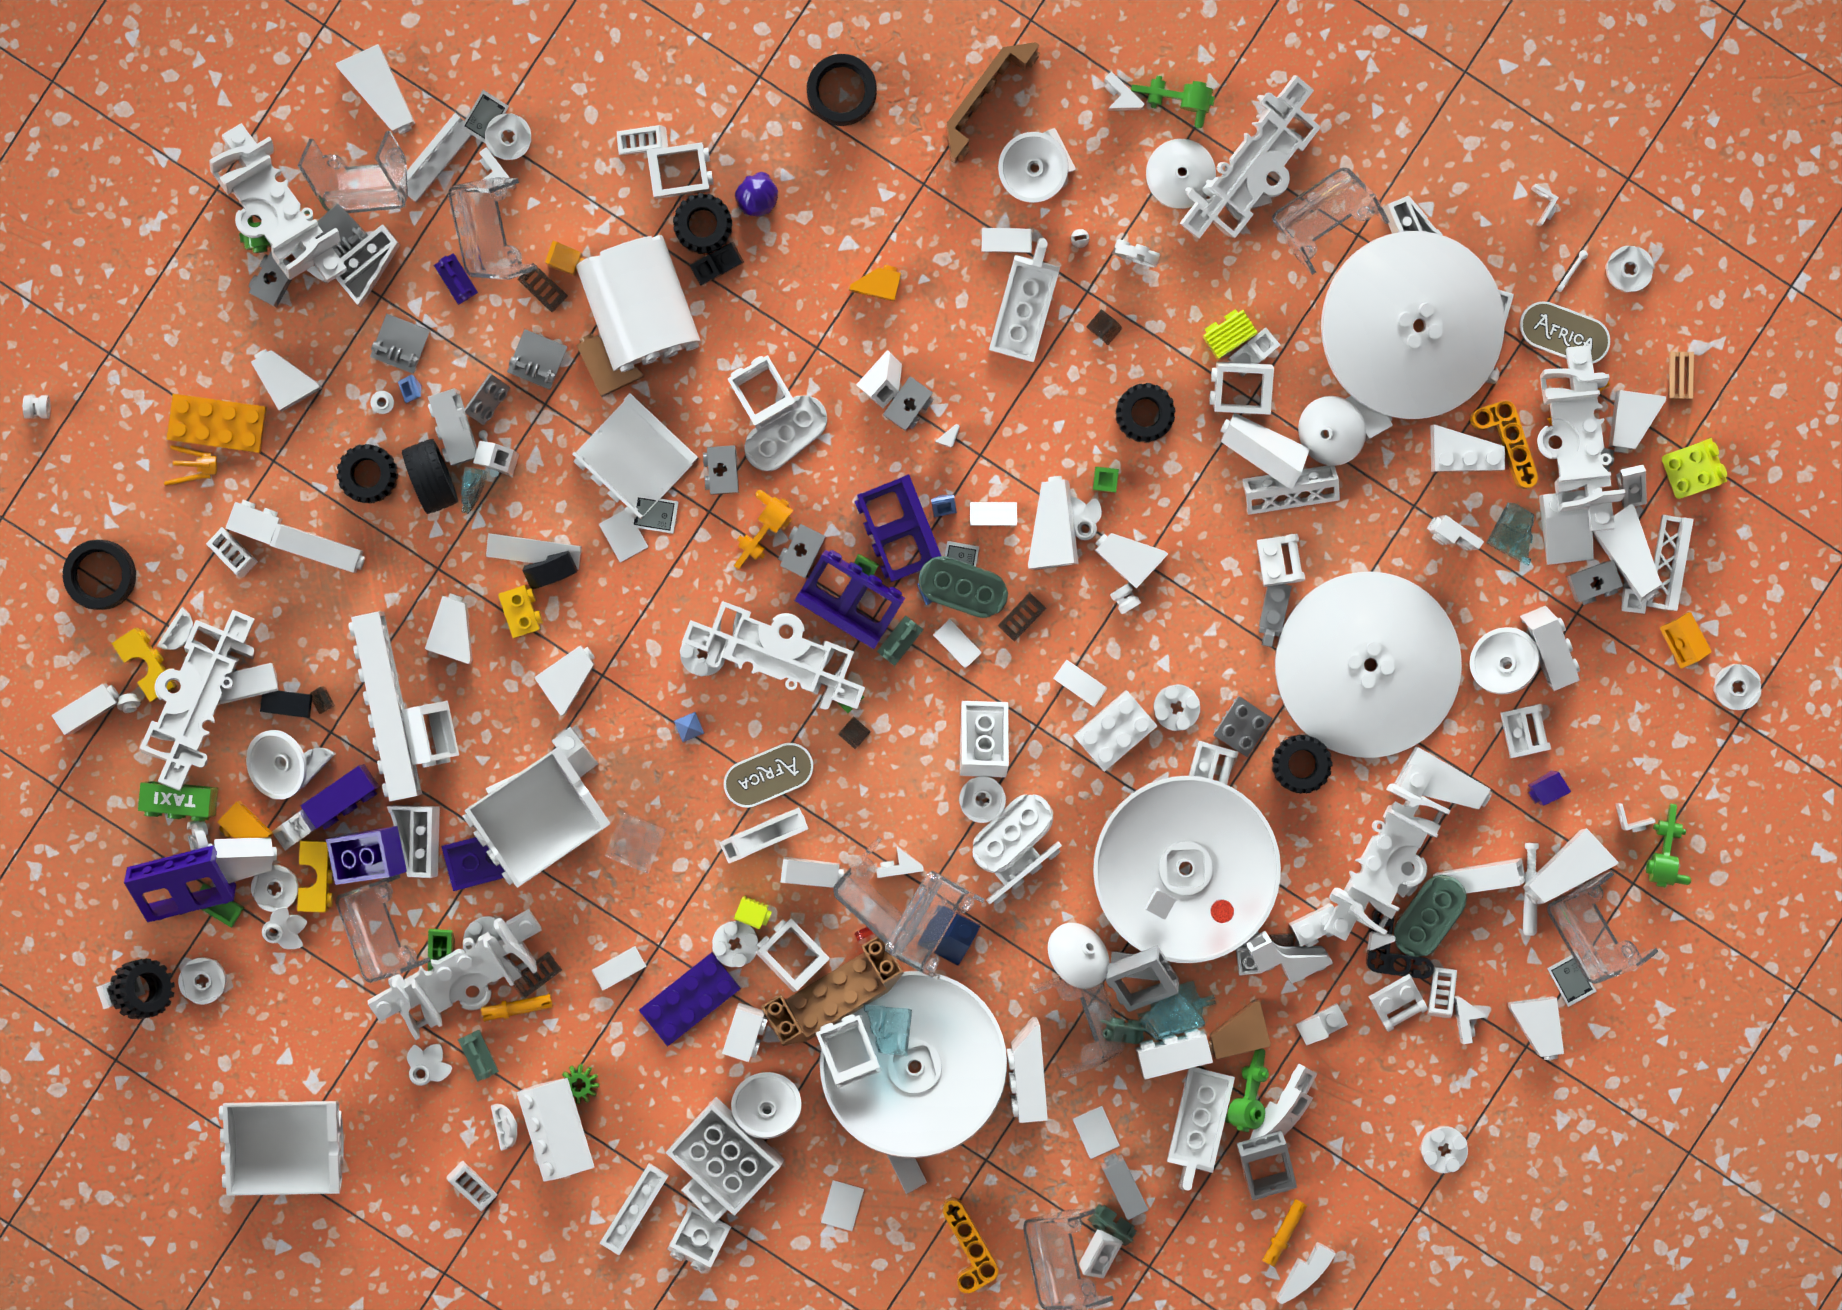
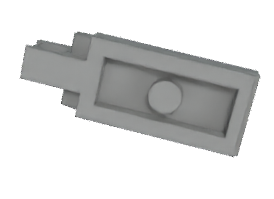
[1259,584,1292,647]

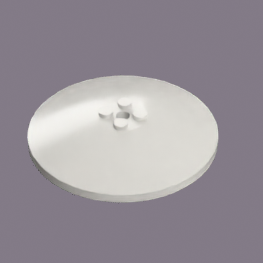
[1321,231,1505,419]
[1275,572,1462,758]
[1093,776,1281,963]
[820,971,1007,1158]

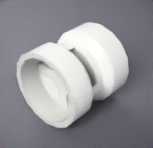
[23,395,51,419]
[1110,583,1141,614]

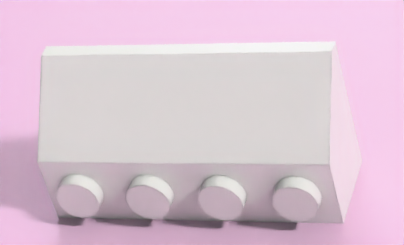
[517,1078,594,1182]

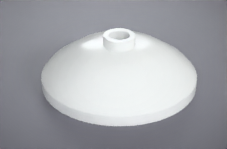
[998,132,1069,203]
[1146,139,1216,209]
[1298,396,1366,466]
[1470,627,1540,694]
[246,730,307,799]
[1048,923,1110,989]
[731,1072,801,1139]

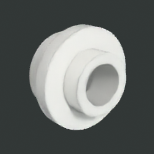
[370,391,394,414]
[117,693,141,713]

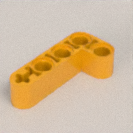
[1470,400,1538,489]
[942,1197,998,1294]

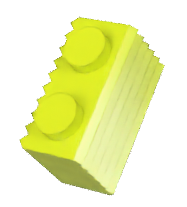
[1202,309,1258,360]
[734,895,772,929]

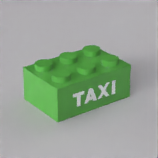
[138,781,218,821]

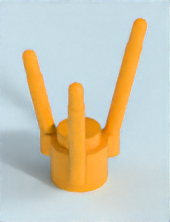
[164,445,217,486]

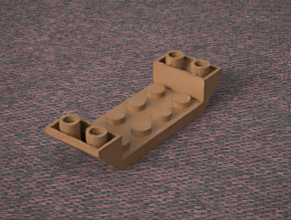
[946,42,1040,164]
[761,934,904,1046]

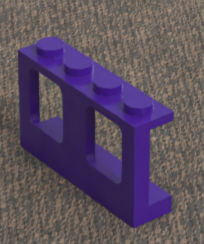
[854,474,941,582]
[794,550,905,649]
[124,845,236,923]

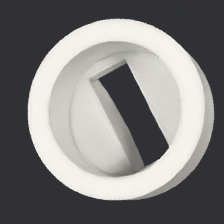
[1071,229,1089,248]
[1486,367,1500,384]

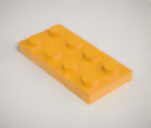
[166,393,267,453]

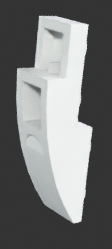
[1249,1064,1317,1140]

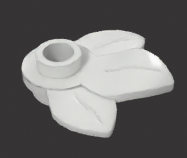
[1071,497,1102,540]
[262,907,307,949]
[407,1044,452,1086]

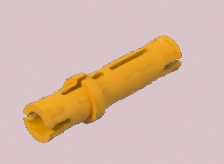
[481,993,553,1022]
[1262,1199,1308,1267]

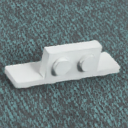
[986,841,1062,905]

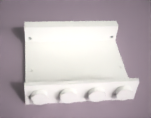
[572,393,699,519]

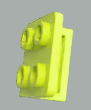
[1662,438,1727,499]

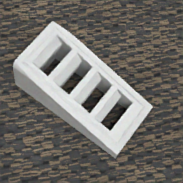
[617,125,668,155]
[206,527,258,578]
[1427,967,1457,1018]
[447,1161,498,1212]

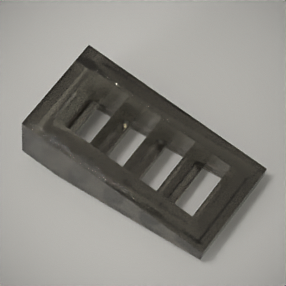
[517,263,568,313]
[997,592,1046,642]
[513,952,562,999]

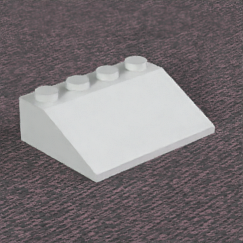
[666,1097,785,1216]

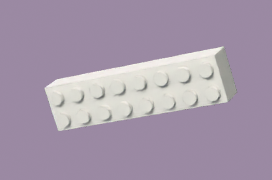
[349,611,422,802]

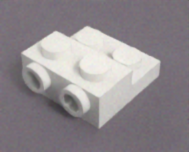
[1427,515,1484,551]
[667,1205,731,1272]

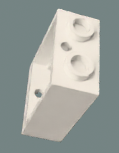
[647,142,714,199]
[728,355,798,431]
[1209,361,1274,415]
[401,701,459,768]
[755,918,830,992]
[816,1014,882,1088]

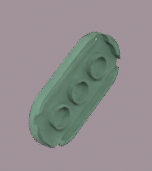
[919,556,1008,618]
[1394,875,1467,957]

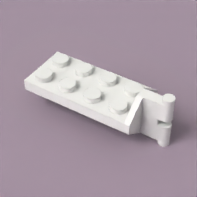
[989,238,1060,362]
[1167,1067,1235,1190]

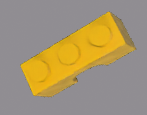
[111,628,177,702]
[297,840,334,912]

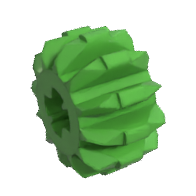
[562,1064,600,1104]

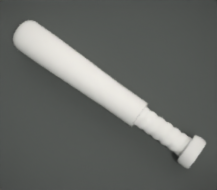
[1523,843,1539,936]

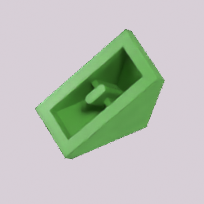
[428,929,455,971]

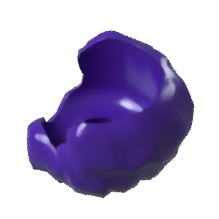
[735,172,778,217]

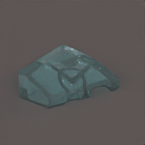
[461,467,488,514]
[1486,502,1534,565]
[1141,991,1205,1040]
[863,1005,912,1056]

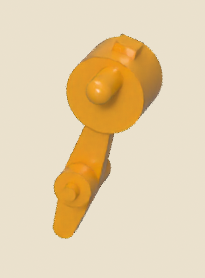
[734,490,794,570]

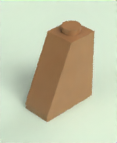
[577,334,644,397]
[1208,999,1271,1059]

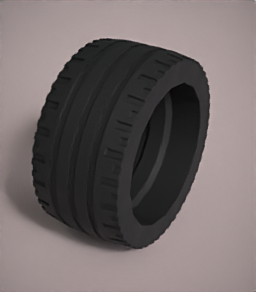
[807,54,877,126]
[402,439,458,514]
[62,540,136,610]

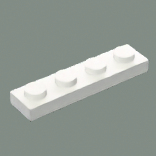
[600,1163,669,1255]

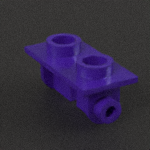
[434,253,478,305]

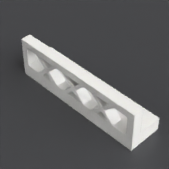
[395,113,472,203]
[1243,465,1340,515]
[1646,515,1694,611]

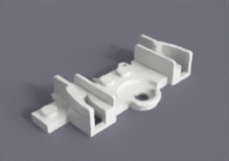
[1179,75,1321,239]
[209,123,347,283]
[1537,345,1626,532]
[682,601,865,710]
[140,610,255,791]
[1323,764,1451,941]
[368,909,542,1040]

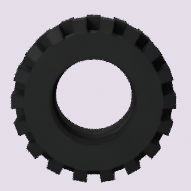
[673,193,733,254]
[1115,383,1176,443]
[336,444,398,503]
[1272,735,1333,794]
[109,958,175,1019]

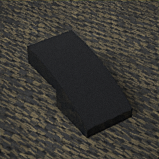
[689,242,744,286]
[522,551,577,589]
[260,690,313,718]

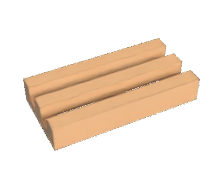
[1668,351,1694,399]

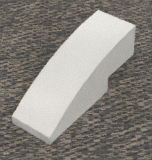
[1276,1242,1336,1304]

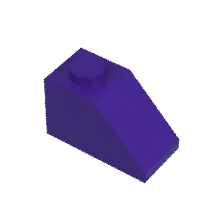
[1528,770,1571,806]

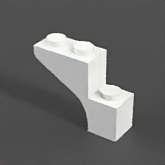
[719,808,809,864]
[1245,931,1333,984]

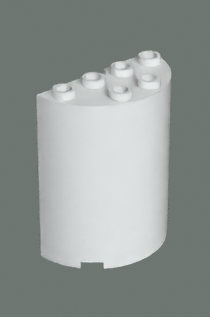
[576,235,701,372]
[462,746,611,888]
[219,1101,344,1196]

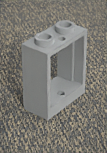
[1105,945,1179,1012]
[1237,1130,1297,1200]
[1101,1153,1149,1220]

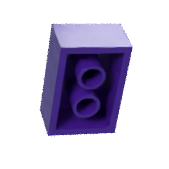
[300,764,380,830]
[326,826,407,885]

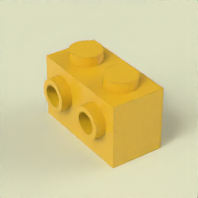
[498,585,543,638]

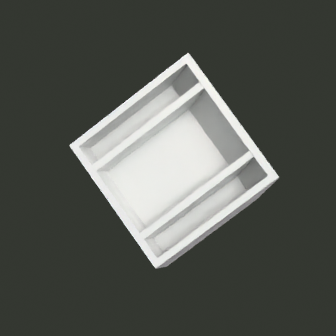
[1007,1017,1048,1123]

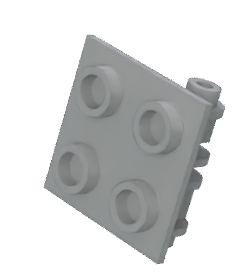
[316,203,369,258]
[370,313,430,374]
[507,329,568,390]
[463,373,511,425]
[1213,696,1273,757]

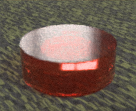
[1210,899,1234,923]
[854,924,879,942]

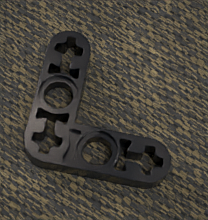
[1366,909,1434,979]

